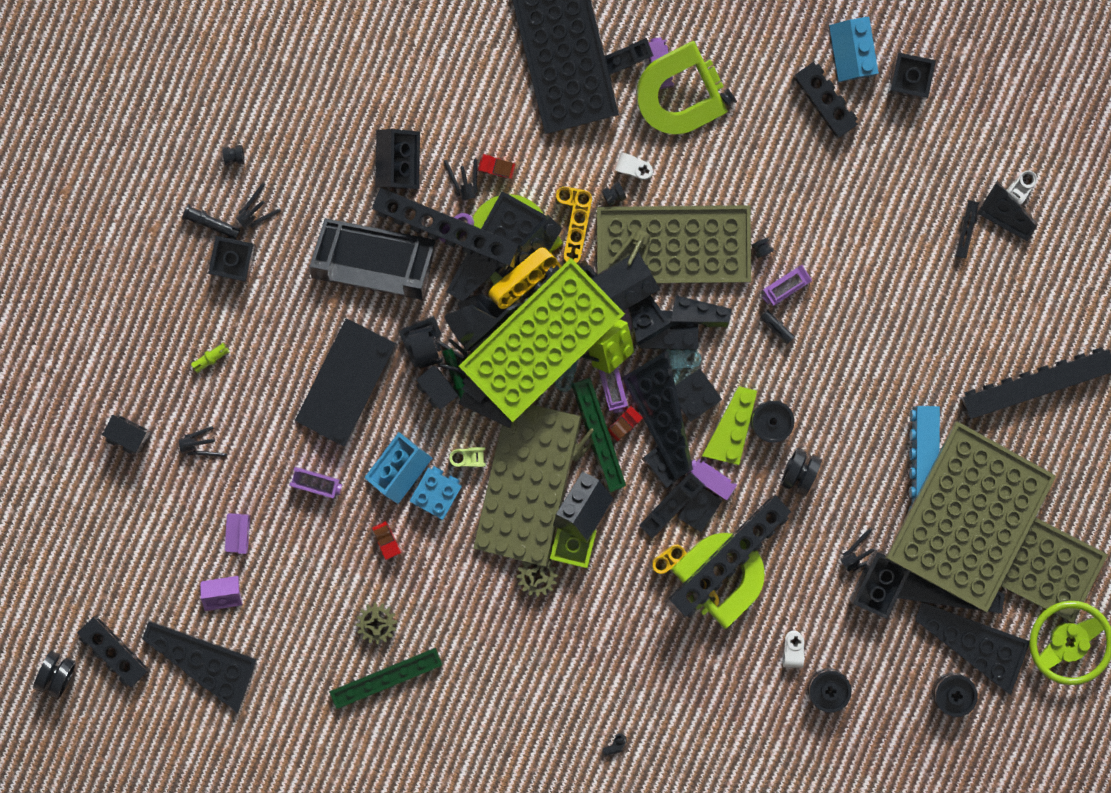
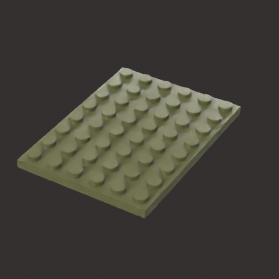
[885,421,1056,612]

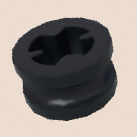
[720,88,737,108]

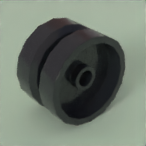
[751,400,795,443]
[780,447,822,497]
[33,650,76,700]
[807,668,852,713]
[932,672,978,717]

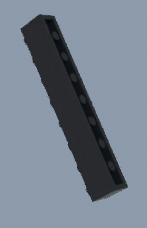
[960,347,1111,419]

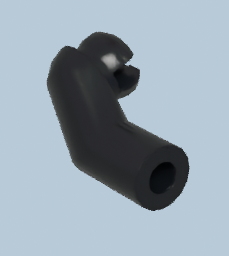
[603,733,627,757]

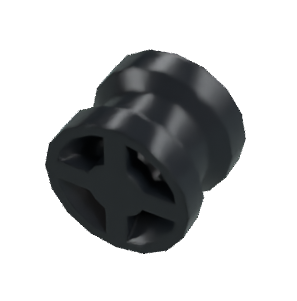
[751,237,774,259]

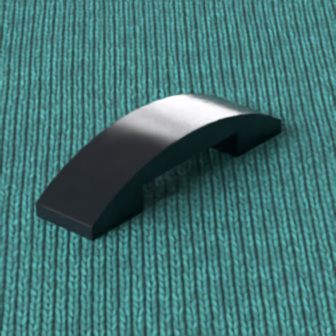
[606,38,654,75]
[639,472,705,539]

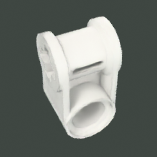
[615,152,653,180]
[1007,171,1037,205]
[783,631,804,668]

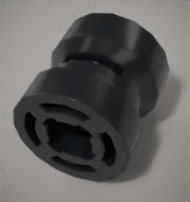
[223,145,245,166]
[602,181,627,207]

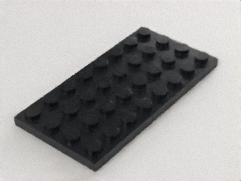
[512,0,620,135]

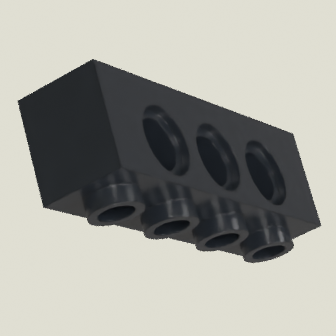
[793,62,858,139]
[77,615,150,687]

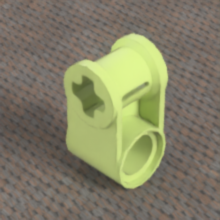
[449,447,486,467]

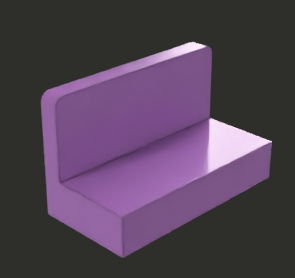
[225,513,250,554]
[201,576,242,611]

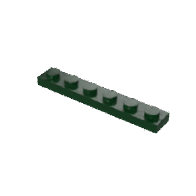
[571,377,626,492]
[329,647,443,709]

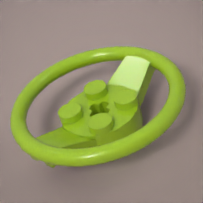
[1029,601,1111,685]

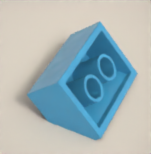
[829,16,879,82]
[364,432,433,504]

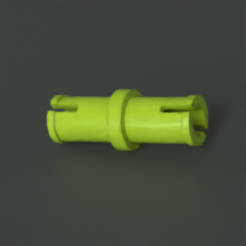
[191,343,230,373]

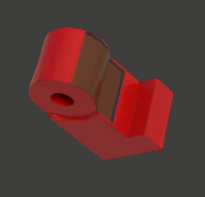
[477,154,516,179]
[608,406,643,442]
[372,521,402,560]

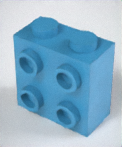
[410,466,462,520]

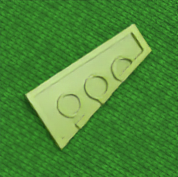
[702,386,757,465]

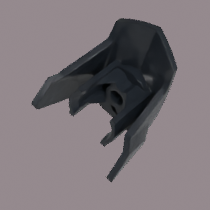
[444,294,522,354]

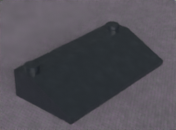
[309,218,436,300]
[295,318,397,447]

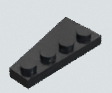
[495,214,563,296]

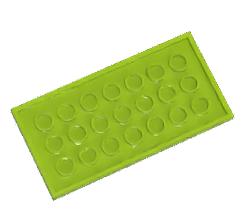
[459,258,625,422]

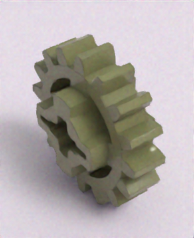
[517,561,559,597]
[356,602,398,644]

